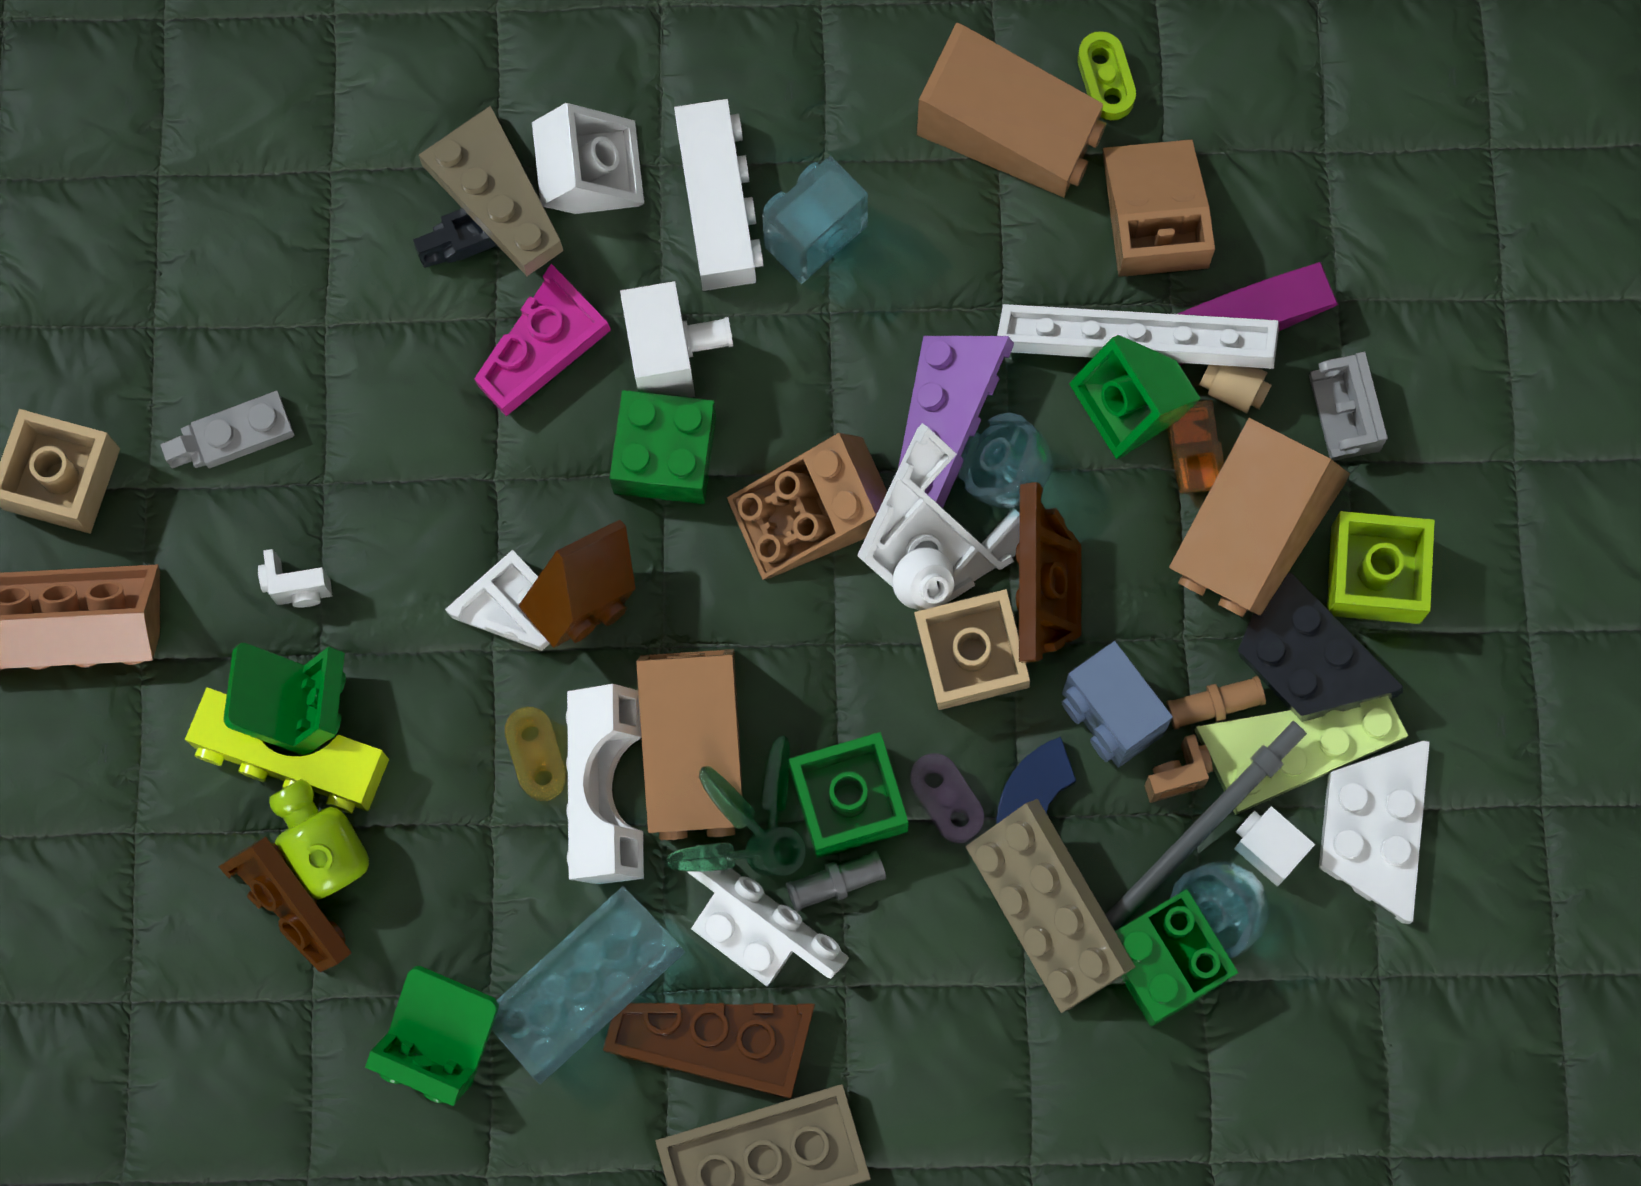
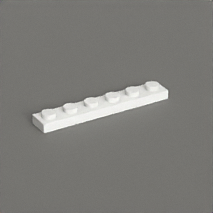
[997,304,1279,369]

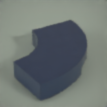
[996,737,1076,824]

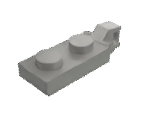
[160,391,295,469]

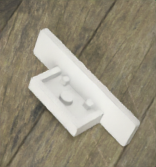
[678,845,849,986]

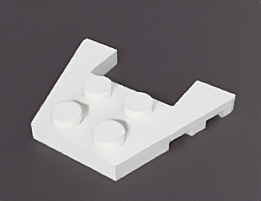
[857,423,1020,611]

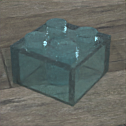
[762,156,868,284]

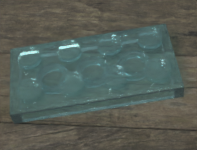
[491,886,685,1085]

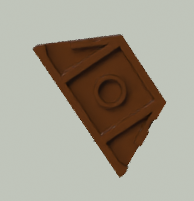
[1016,482,1081,663]

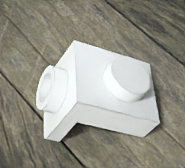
[258,549,332,608]

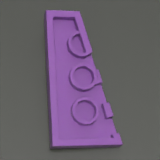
[898,336,1014,509]

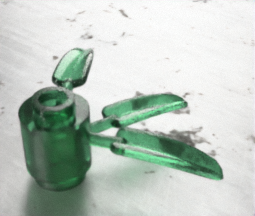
[666,736,806,876]

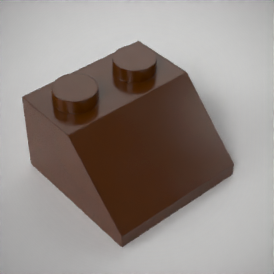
[518,519,636,648]

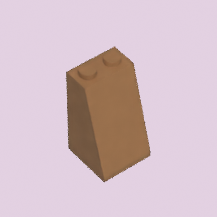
[917,22,1106,198]
[1169,418,1350,617]
[636,649,745,840]

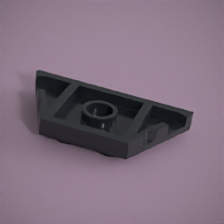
[1238,571,1403,722]

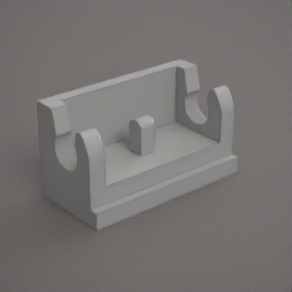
[1309,352,1388,461]

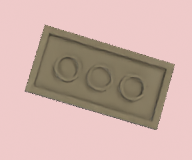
[965,799,1135,1013]
[655,1084,871,1186]

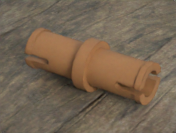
[1166,676,1266,730]

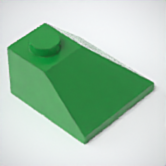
[1069,335,1201,459]

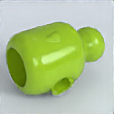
[269,779,369,900]

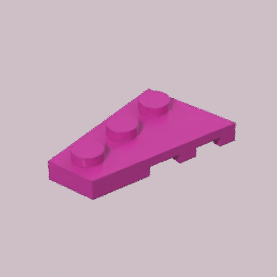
[474,264,611,416]

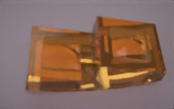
[1168,400,1224,494]

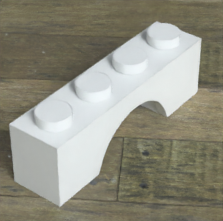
[566,684,644,885]

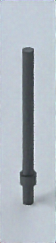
[1105,721,1307,931]

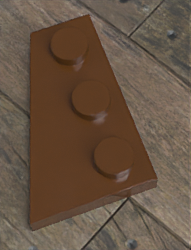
[218,836,352,972]

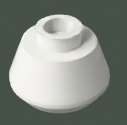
[892,548,954,610]

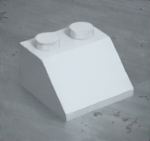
[532,103,644,214]

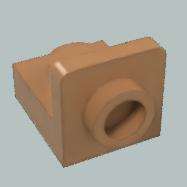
[1144,734,1213,803]

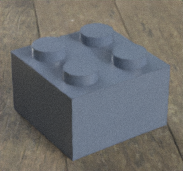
[1061,641,1173,768]

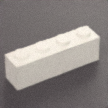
[674,99,763,291]

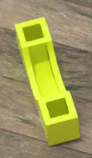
[185,687,389,814]

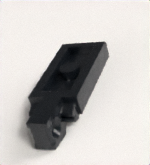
[413,208,498,268]

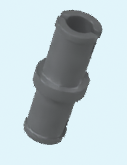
[786,851,886,912]

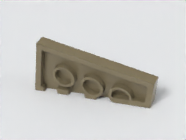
[419,106,563,276]

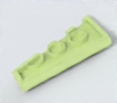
[1195,696,1408,815]

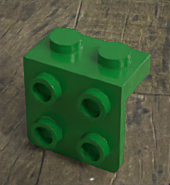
[223,643,346,756]
[365,966,499,1106]

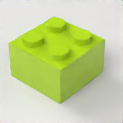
[1327,511,1435,624]

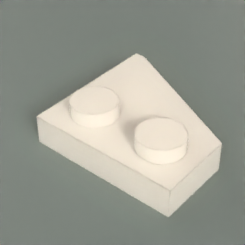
[445,550,550,651]

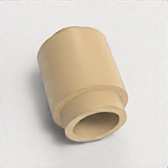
[1199,365,1272,414]

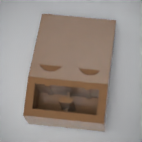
[1102,140,1215,277]
[727,433,887,580]

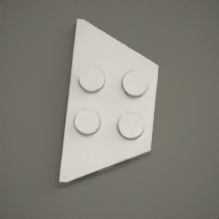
[1319,741,1429,924]

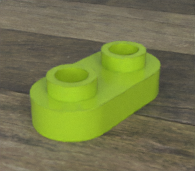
[1077,31,1136,120]

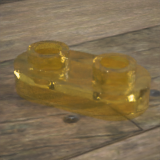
[505,707,567,801]

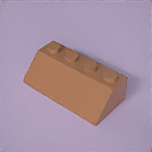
[0,564,160,670]

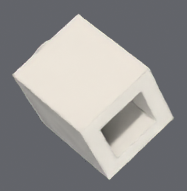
[1234,806,1315,887]

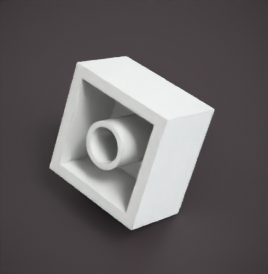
[620,281,733,398]

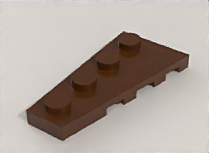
[603,1003,815,1100]

